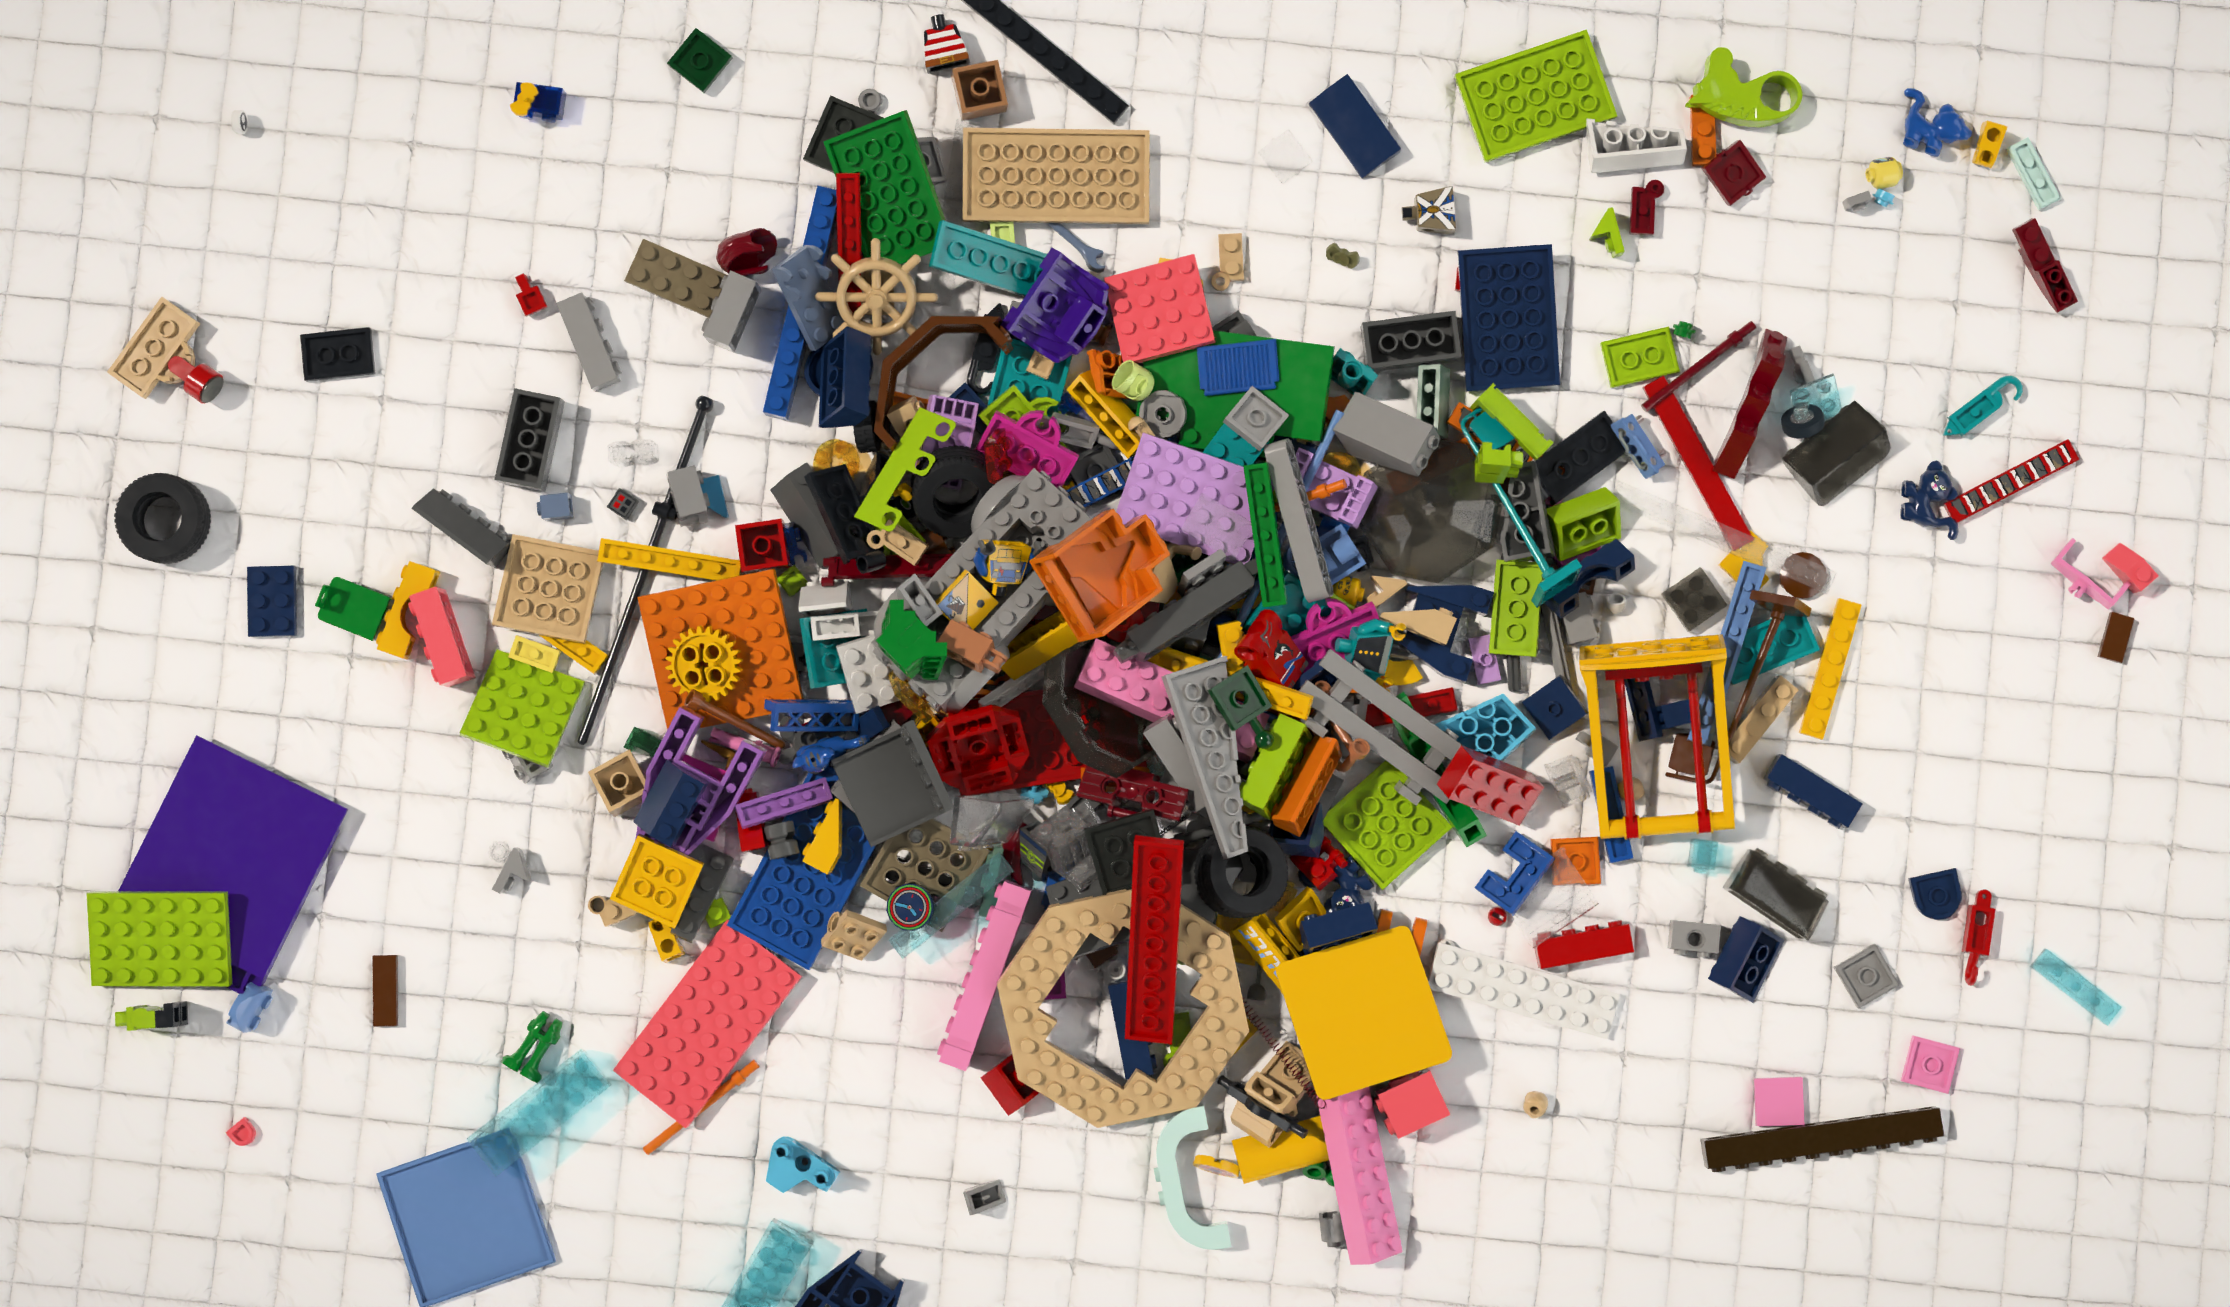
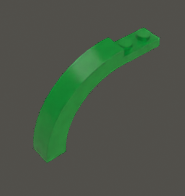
[1390,692,1487,848]

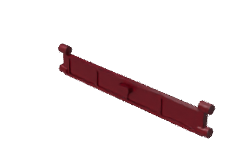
[821,554,953,587]

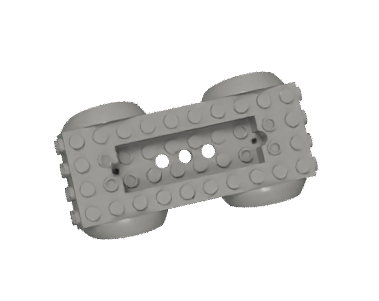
[871,468,1095,714]

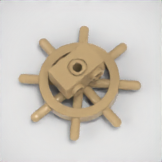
[815,238,938,356]

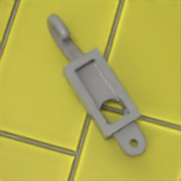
[1036,412,1118,450]

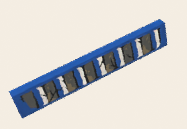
[1066,435,1179,508]

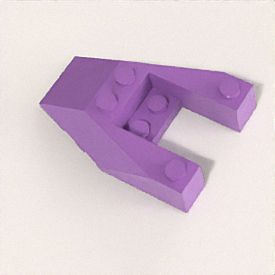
[635,706,767,855]

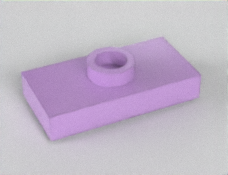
[1468,634,1501,685]

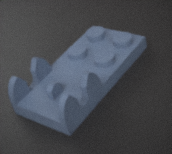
[771,245,844,351]

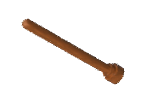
[684,689,786,749]

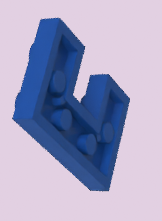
[1474,831,1555,916]

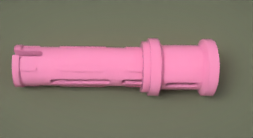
[709,727,781,768]

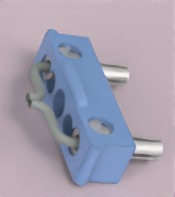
[1611,414,1666,479]

